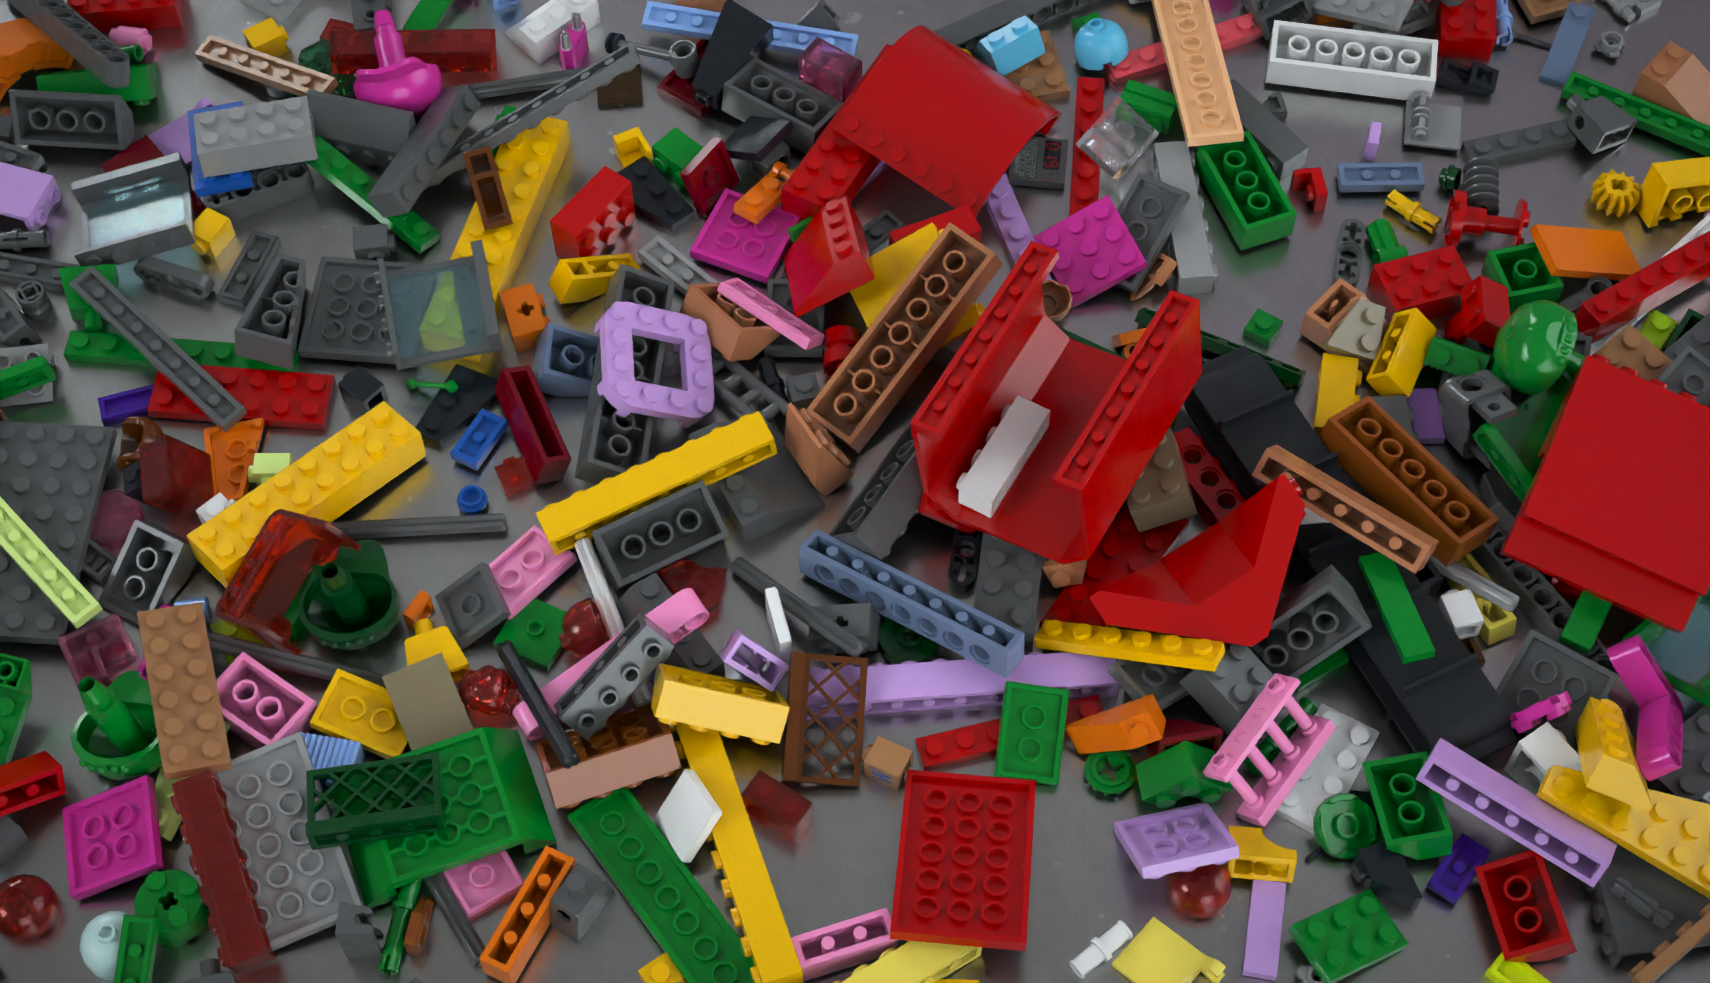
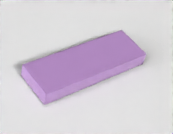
[1242,879,1286,981]

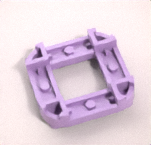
[594,301,715,428]

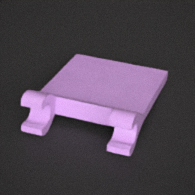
[148,97,213,167]

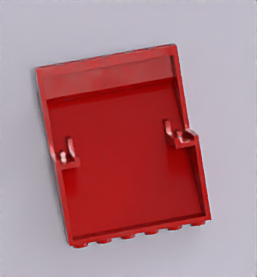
[1499,354,1710,633]

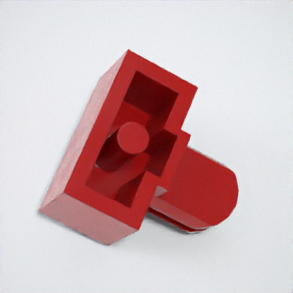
[1445,275,1510,348]

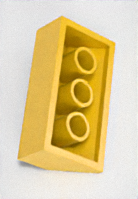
[651,663,790,745]
[1574,697,1652,812]

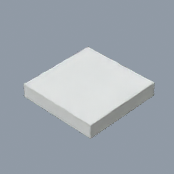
[765,587,792,671]
[654,769,723,863]

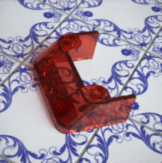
[215,509,361,656]

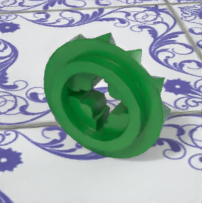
[1084,750,1136,796]

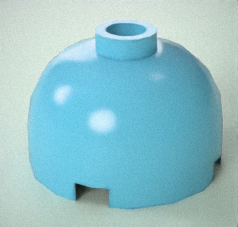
[1074,18,1129,70]

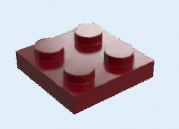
[680,137,740,217]

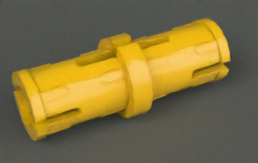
[1385,189,1442,234]

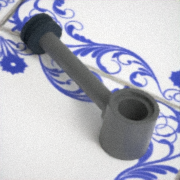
[605,32,701,79]

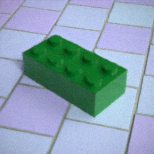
[1194,130,1297,250]

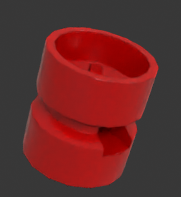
[823,325,861,378]

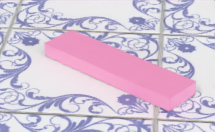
[717,278,825,350]

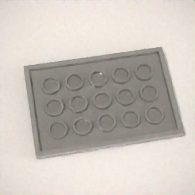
[177,732,364,965]

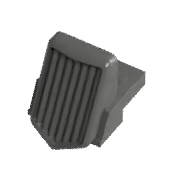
[1242,0,1313,40]

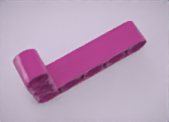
[1607,634,1684,782]

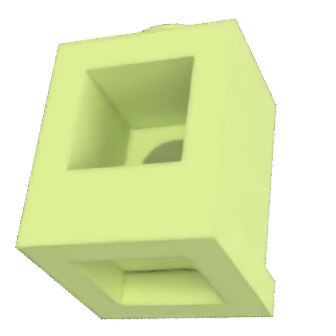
[248,453,294,487]

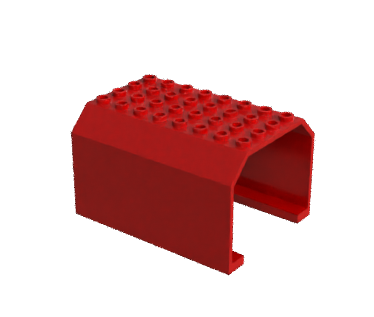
[910,241,1202,565]

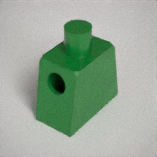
[59,264,119,332]

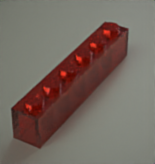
[330,29,497,74]
[170,769,275,974]

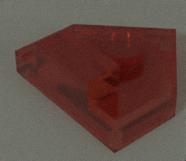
[658,559,727,613]

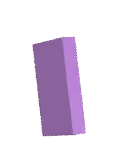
[1407,388,1445,444]

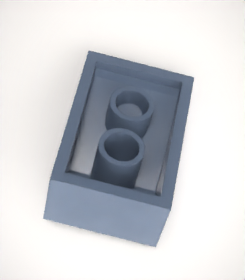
[532,322,599,397]

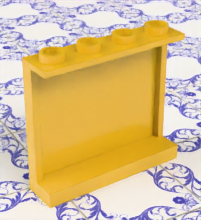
[850,222,985,350]

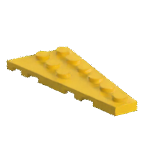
[1536,765,1710,899]

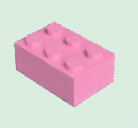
[216,652,317,749]

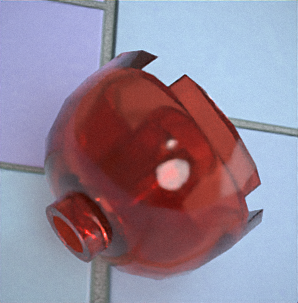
[559,597,610,660]
[1166,864,1233,920]
[0,874,61,943]

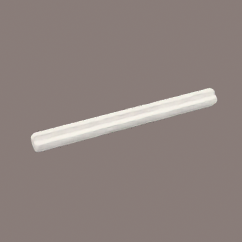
[574,538,652,707]

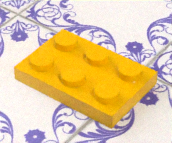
[310,668,408,759]

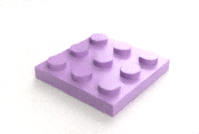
[1114,802,1240,879]

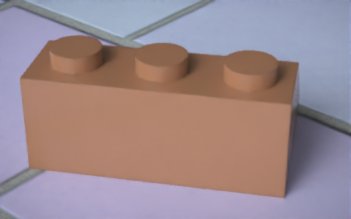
[679,283,781,362]

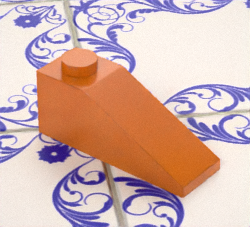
[1065,694,1166,754]

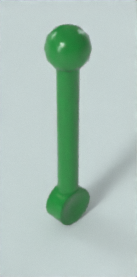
[406,378,458,393]

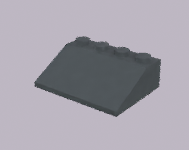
[689,418,825,544]

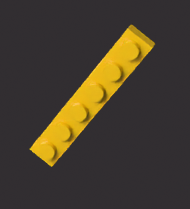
[1034,620,1225,672]

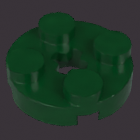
[878,617,940,664]

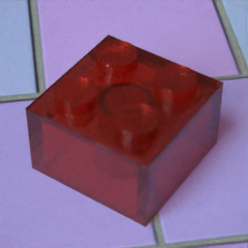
[139,434,214,520]

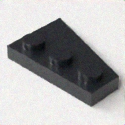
[415,364,498,447]

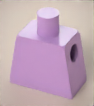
[718,629,790,692]

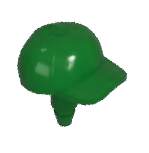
[1488,300,1585,395]
[71,670,162,781]

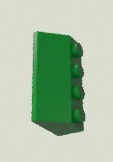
[36,62,158,106]

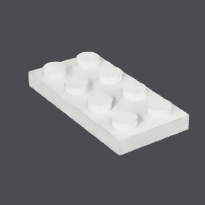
[1274,703,1380,835]

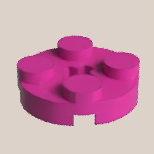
[1510,691,1573,734]

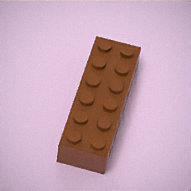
[1319,395,1500,567]

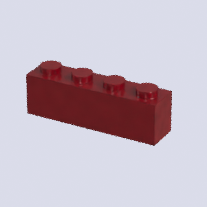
[494,365,572,484]

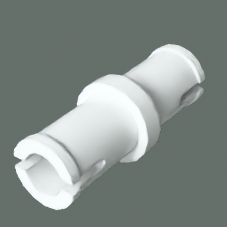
[1069,920,1133,979]

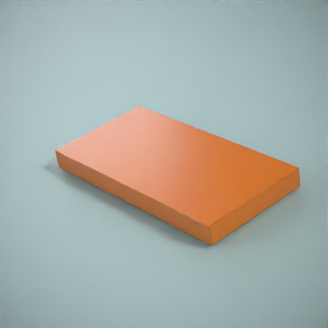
[1529,224,1641,281]

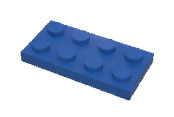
[187,101,254,198]

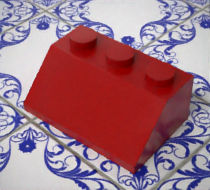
[1474,850,1577,962]

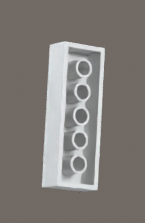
[1265,20,1438,101]

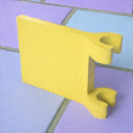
[1112,916,1226,983]

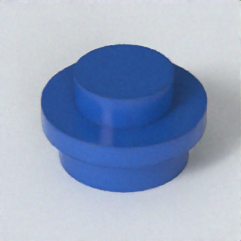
[457,485,488,514]

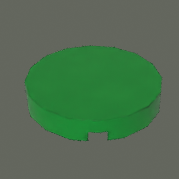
[1313,793,1377,859]

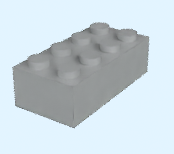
[193,96,318,178]

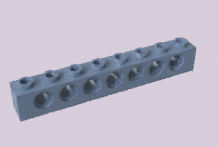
[798,529,1025,679]

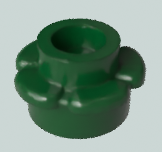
[1439,164,1462,191]

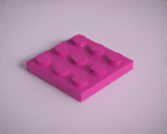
[690,188,802,284]
[1033,195,1149,309]
[62,775,163,901]

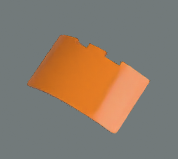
[0,17,74,102]

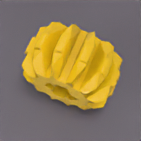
[1591,169,1640,218]

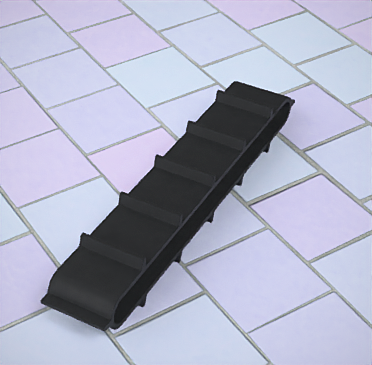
[1184,346,1518,761]

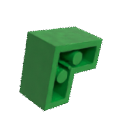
[1135,741,1233,808]

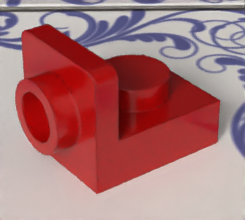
[1290,167,1328,212]

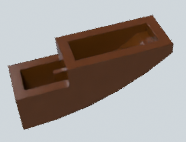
[463,146,513,231]

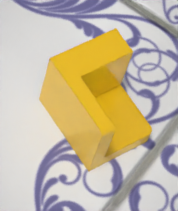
[613,127,653,168]

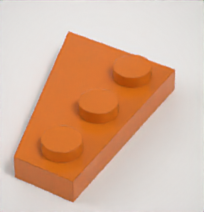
[203,417,265,501]

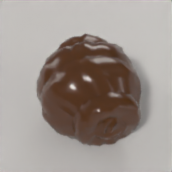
[117,416,166,472]

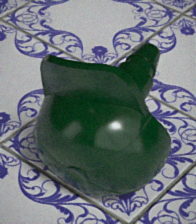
[298,540,400,650]

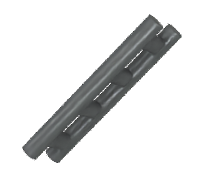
[711,348,789,430]

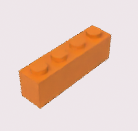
[479,845,577,983]

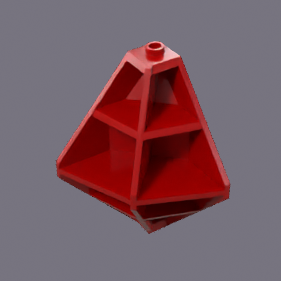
[1089,473,1306,647]

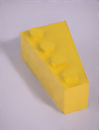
[1634,157,1710,228]

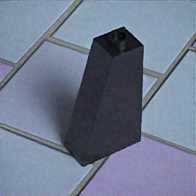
[692,0,774,110]

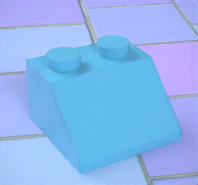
[973,15,1046,76]

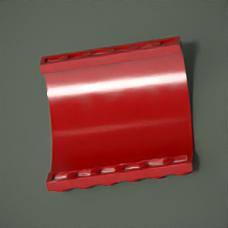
[832,25,1062,218]

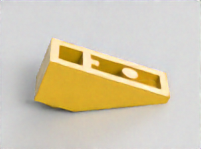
[548,253,642,304]

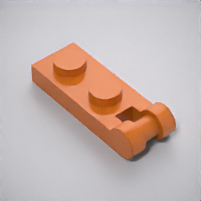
[734,161,795,224]

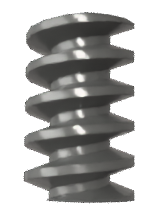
[1463,156,1500,216]

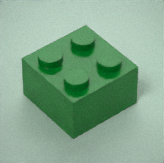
[1481,242,1564,315]

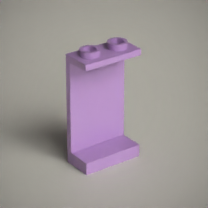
[0,162,61,231]

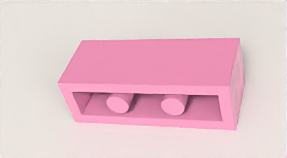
[791,907,898,981]

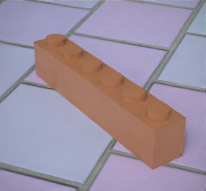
[1252,444,1439,573]

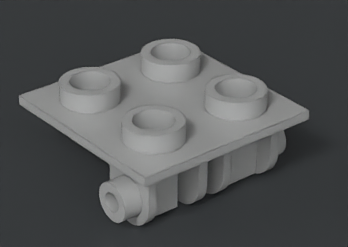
[1404,91,1462,151]
[0,343,55,407]

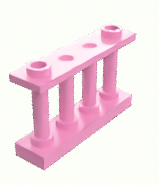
[1202,673,1336,827]

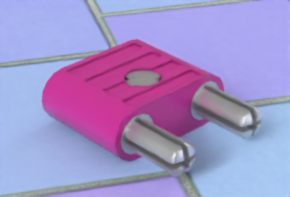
[558,11,589,70]

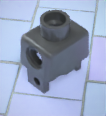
[1438,369,1518,470]

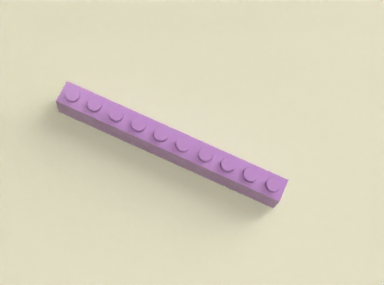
[806,651,1119,719]

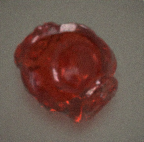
[458,665,522,717]

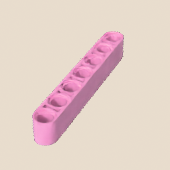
[512,588,709,741]

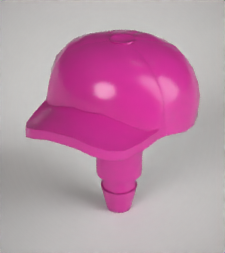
[353,9,442,118]

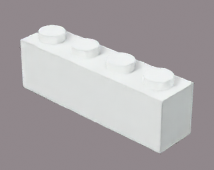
[956,395,1050,518]

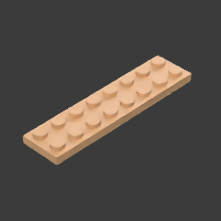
[1151,0,1244,147]

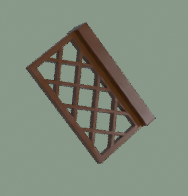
[781,651,868,787]

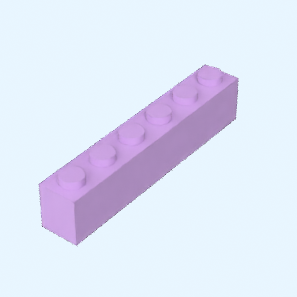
[1416,738,1617,888]

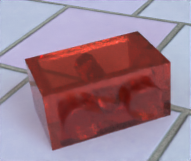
[741,770,814,844]

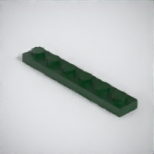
[1135,307,1307,388]

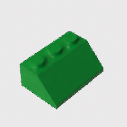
[1362,751,1453,860]

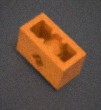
[499,283,551,353]

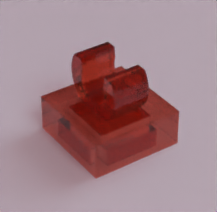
[494,456,534,496]

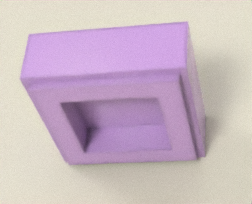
[1363,121,1382,162]

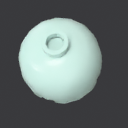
[79,911,132,980]

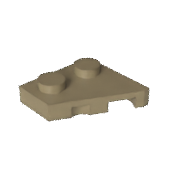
[1322,298,1386,364]

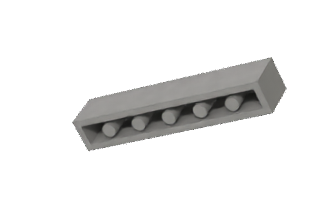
[1151,141,1218,295]

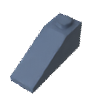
[1539,1,1596,87]

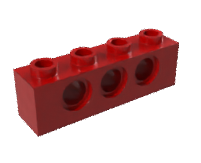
[1174,427,1246,527]

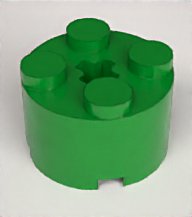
[134,870,211,947]

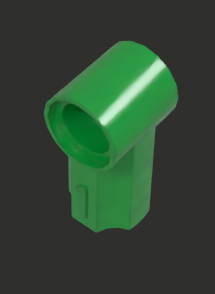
[1366,218,1409,265]

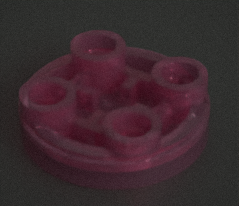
[90,489,145,550]

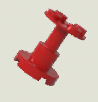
[1444,189,1531,248]

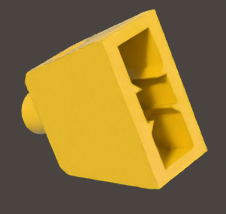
[404,619,473,684]

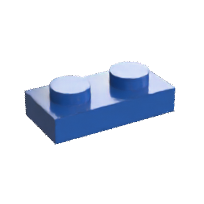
[450,408,509,471]

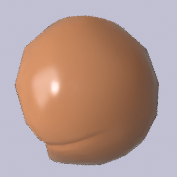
[1042,279,1072,323]

